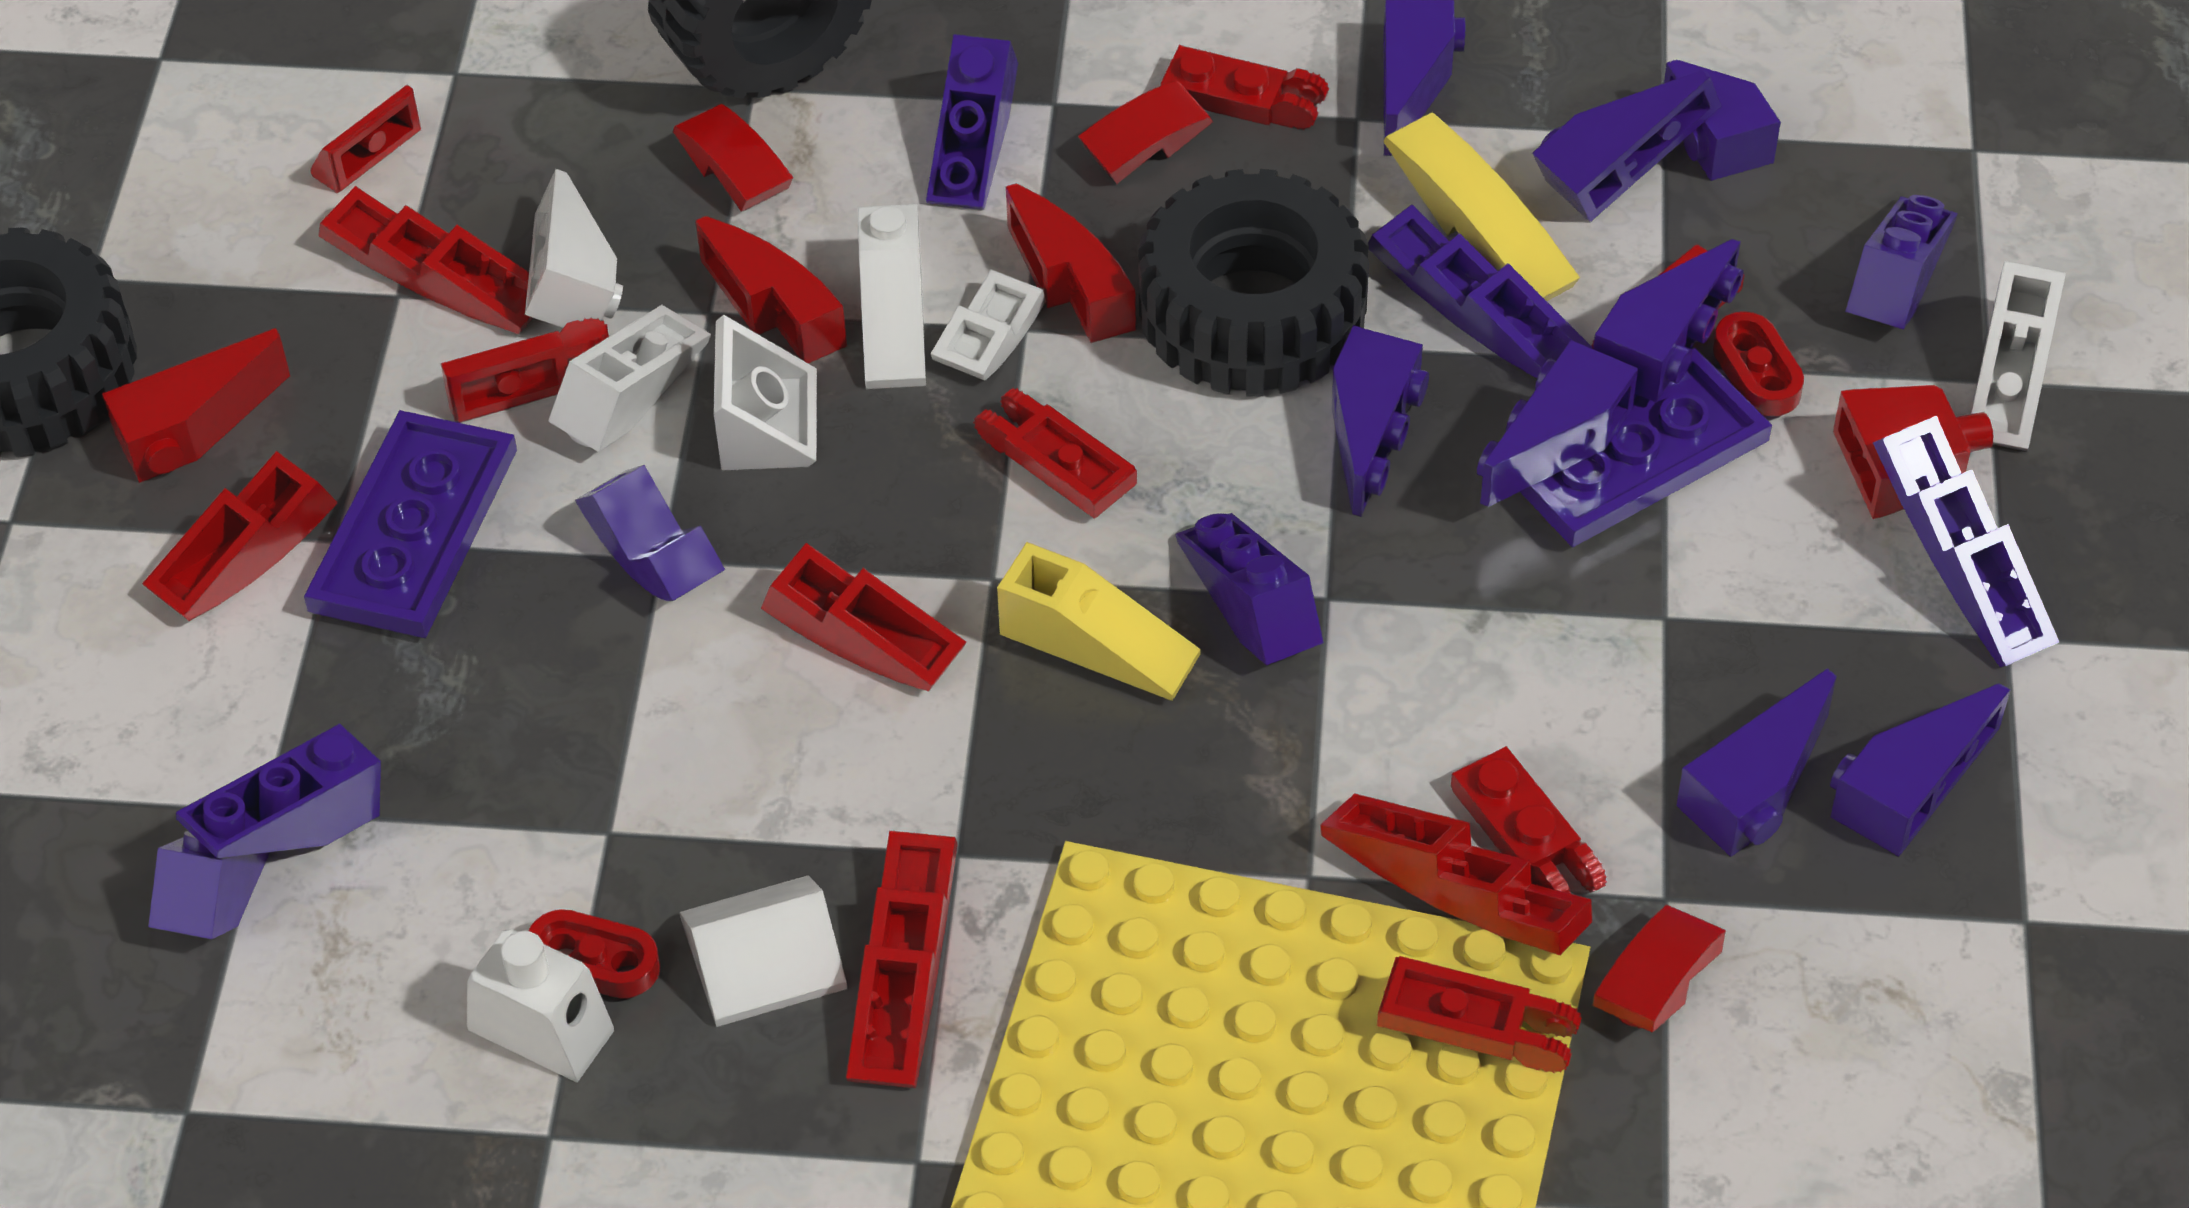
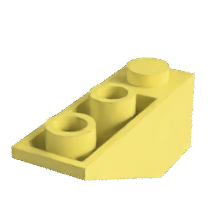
[997,542,1200,701]

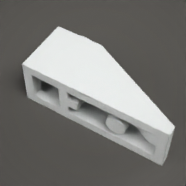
[525,169,623,328]
[858,204,926,389]
[1971,261,2066,451]
[548,305,711,452]

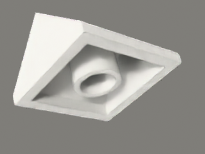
[714,315,817,470]
[680,875,847,1027]

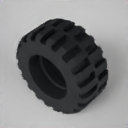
[648,0,872,98]
[1138,169,1369,396]
[0,227,137,457]

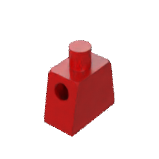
[1833,385,1994,519]

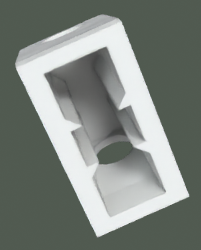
[467,929,614,1083]

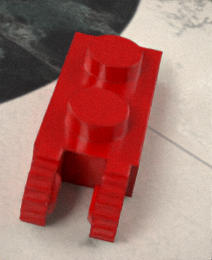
[1161,45,1329,130]
[440,317,609,422]
[973,388,1137,519]
[1450,746,1607,894]
[1377,956,1582,1073]

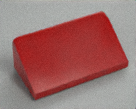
[310,85,421,193]

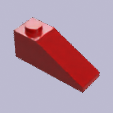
[102,328,291,483]

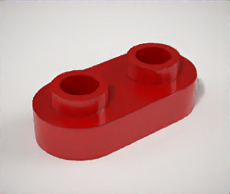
[1713,311,1804,416]
[528,909,660,998]

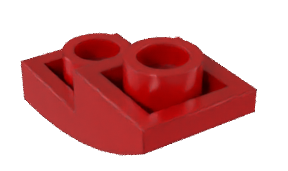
[1078,80,1213,184]
[672,104,793,212]
[1592,904,1726,1033]

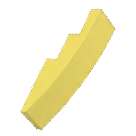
[1383,112,1580,301]

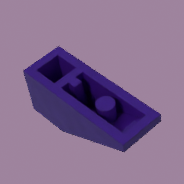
[1383,0,1465,156]
[1532,70,1722,222]
[1676,668,1837,857]
[1830,683,2010,857]

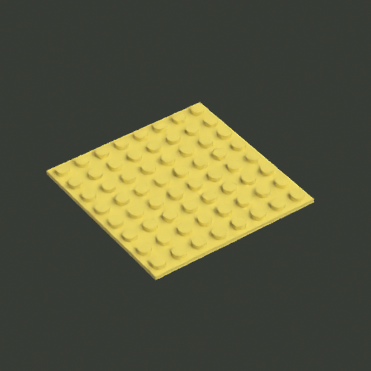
[951,841,1591,1208]

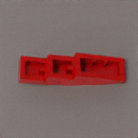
[318,186,533,334]
[1320,793,1592,955]
[846,831,958,1088]

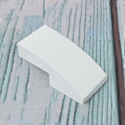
[931,269,1046,380]

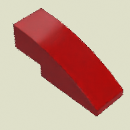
[1006,183,1136,343]
[695,216,847,363]
[142,451,338,621]
[761,543,967,692]

